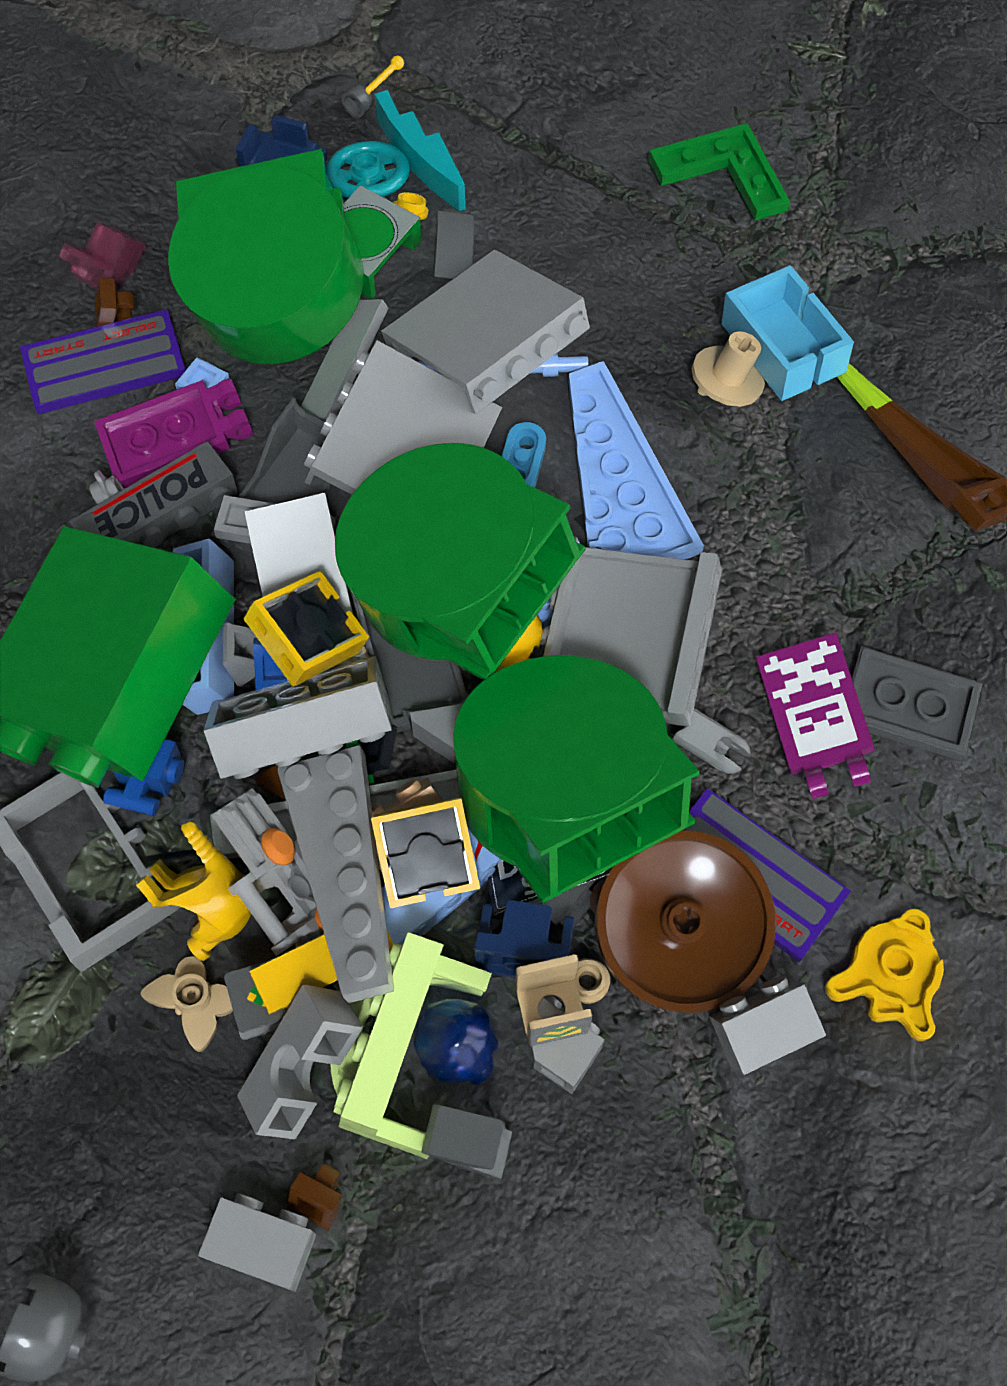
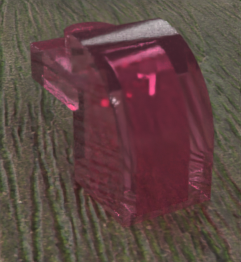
[59,222,145,291]

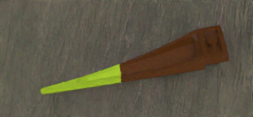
[801,320,1007,531]

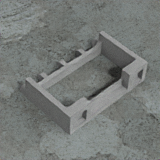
[0,773,181,972]

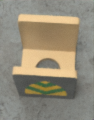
[515,955,592,1047]

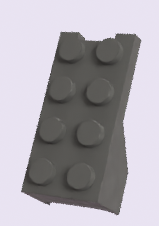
[211,398,340,553]
[347,586,468,733]

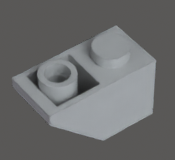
[530,996,605,1094]

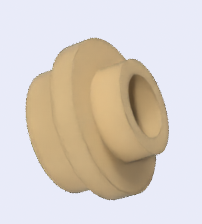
[575,958,610,1004]

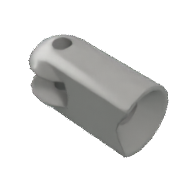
[673,708,750,774]

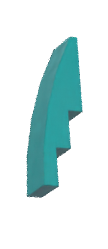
[374,90,466,211]

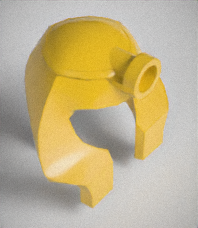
[136,822,251,961]

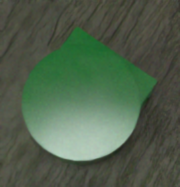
[168,149,364,364]
[335,443,586,680]
[453,655,699,903]

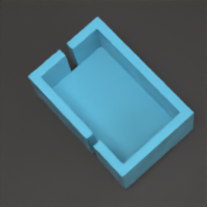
[722,265,854,401]

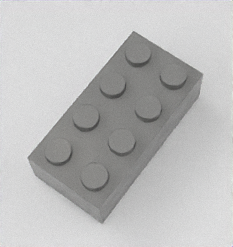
[204,656,392,779]

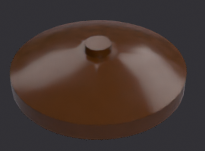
[595,830,776,1013]

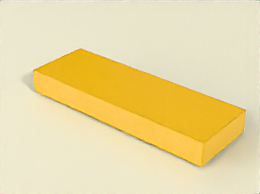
[249,931,394,1015]

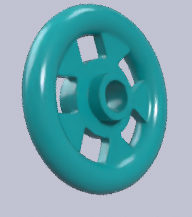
[325,141,410,198]

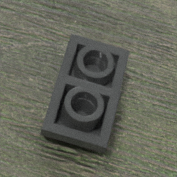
[433,211,474,282]

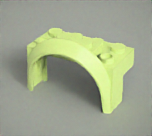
[330,932,492,1159]

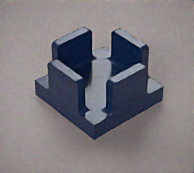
[236,115,327,167]
[475,900,574,978]

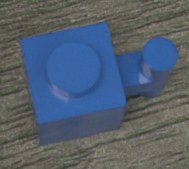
[103,739,184,816]

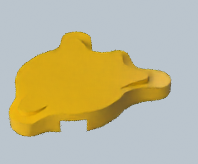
[825,909,944,1041]

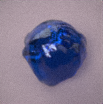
[413,998,498,1085]

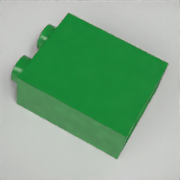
[0,526,236,788]

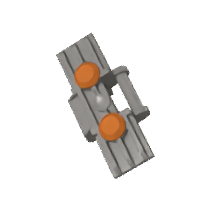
[211,788,341,991]

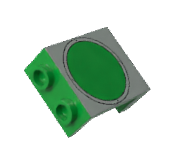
[343,185,422,300]

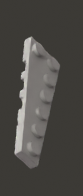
[278,745,394,1003]

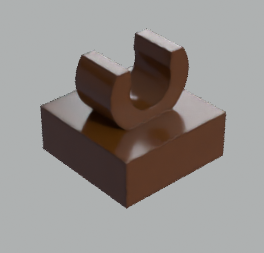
[94,277,134,327]
[287,1163,342,1231]

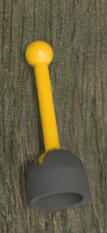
[341,56,404,118]

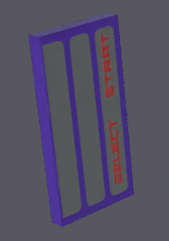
[20,309,186,414]
[684,788,851,962]

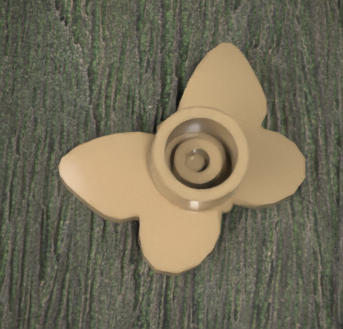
[141,956,233,1052]

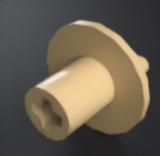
[691,331,765,407]

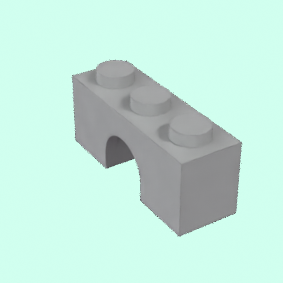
[237,984,363,1139]

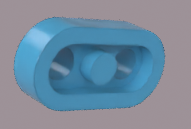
[502,422,546,488]

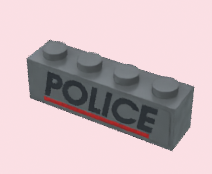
[69,441,238,548]

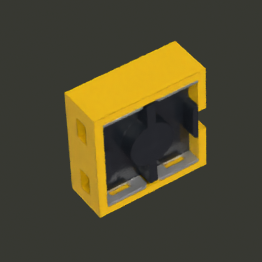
[244,571,370,687]
[371,796,480,908]

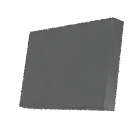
[851,646,983,761]

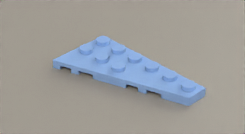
[568,361,704,560]

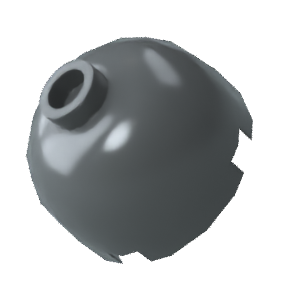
[0,1272,89,1383]

